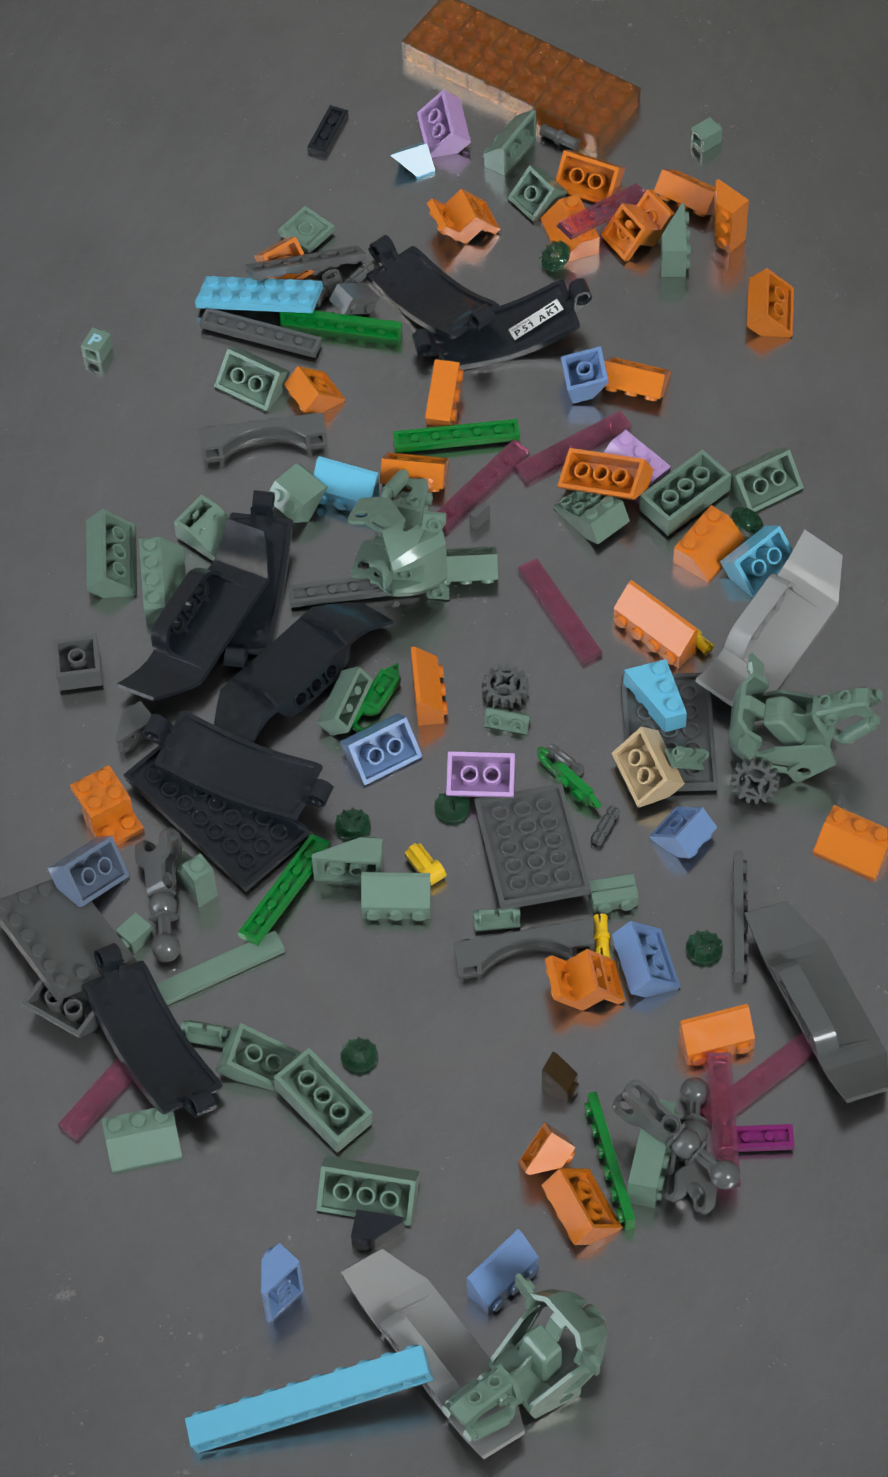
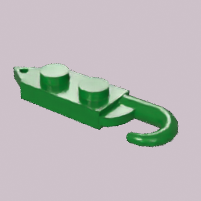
[351,663,401,732]
[537,747,602,809]

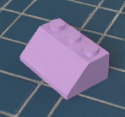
[417,89,471,158]
[604,430,671,505]
[446,752,515,798]

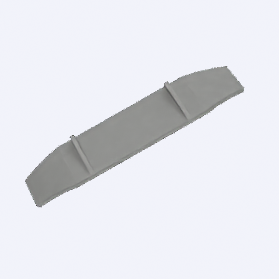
[695,529,843,706]
[340,1249,525,1459]

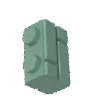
[589,874,639,914]

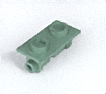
[484,706,531,735]
[664,746,709,770]
[473,907,521,932]
[181,1019,231,1048]

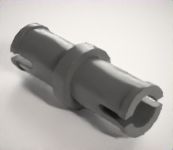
[539,123,580,151]

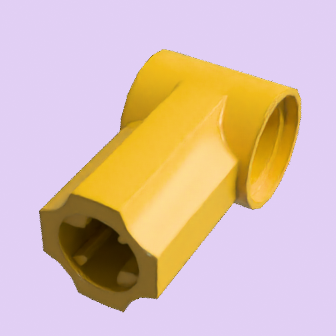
[404,843,447,886]

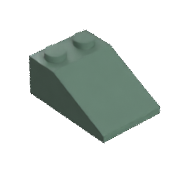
[312,836,384,883]
[216,1023,301,1092]

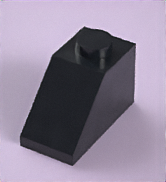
[351,1209,405,1250]

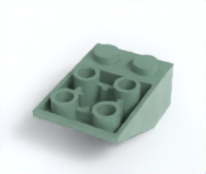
[660,203,691,277]
[553,491,630,544]
[174,494,229,561]

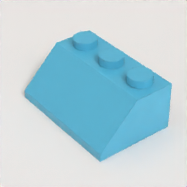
[314,456,380,516]
[720,525,793,598]

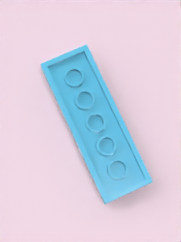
[195,276,323,313]

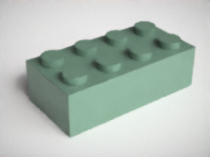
[639,449,732,536]
[274,1048,373,1153]
[627,1099,680,1208]

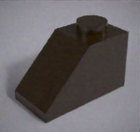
[542,1052,580,1103]

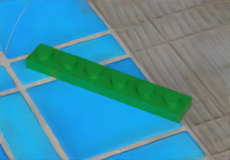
[280,310,403,341]
[393,419,520,453]
[238,834,331,946]
[584,1091,635,1231]

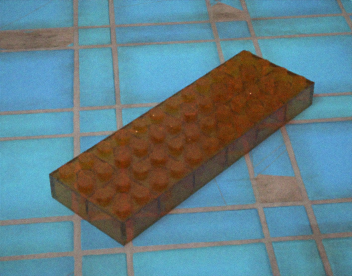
[402,0,641,154]

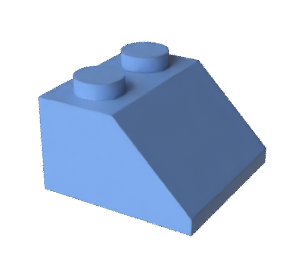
[561,346,609,404]
[649,806,717,858]

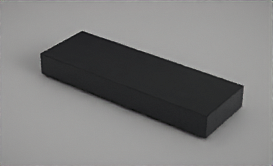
[307,105,348,157]

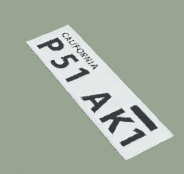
[509,299,563,340]

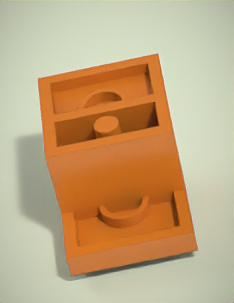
[427,189,501,244]
[601,189,675,261]
[70,765,145,846]
[545,949,625,1011]

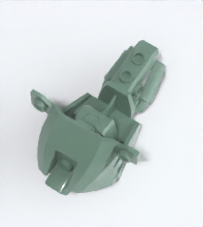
[348,469,450,600]
[728,653,883,782]
[442,1273,608,1442]

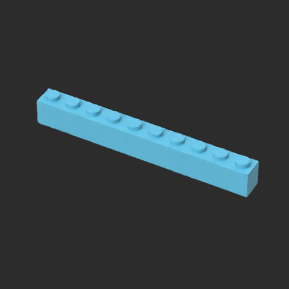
[185,1345,434,1454]

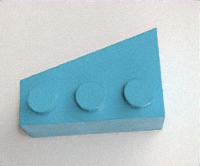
[623,659,687,732]

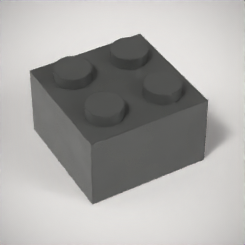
[53,635,103,691]

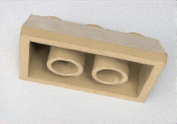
[612,727,685,807]

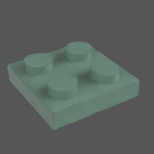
[278,206,335,254]

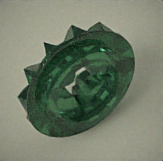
[539,240,570,271]
[731,507,763,533]
[434,792,470,822]
[335,807,371,841]
[686,930,723,964]
[340,1037,378,1073]

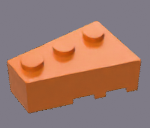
[425,359,464,427]

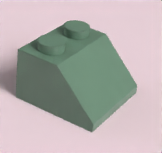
[508,165,568,222]
[269,463,328,523]

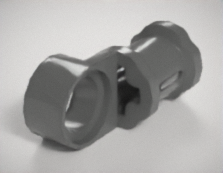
[315,269,342,307]

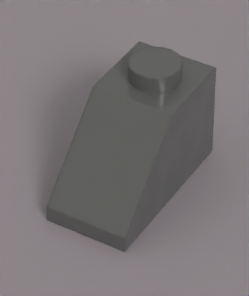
[116,701,151,753]

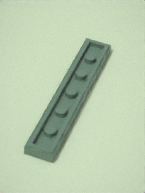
[156,931,285,1005]

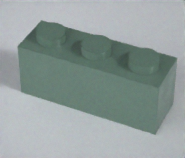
[317,667,373,736]

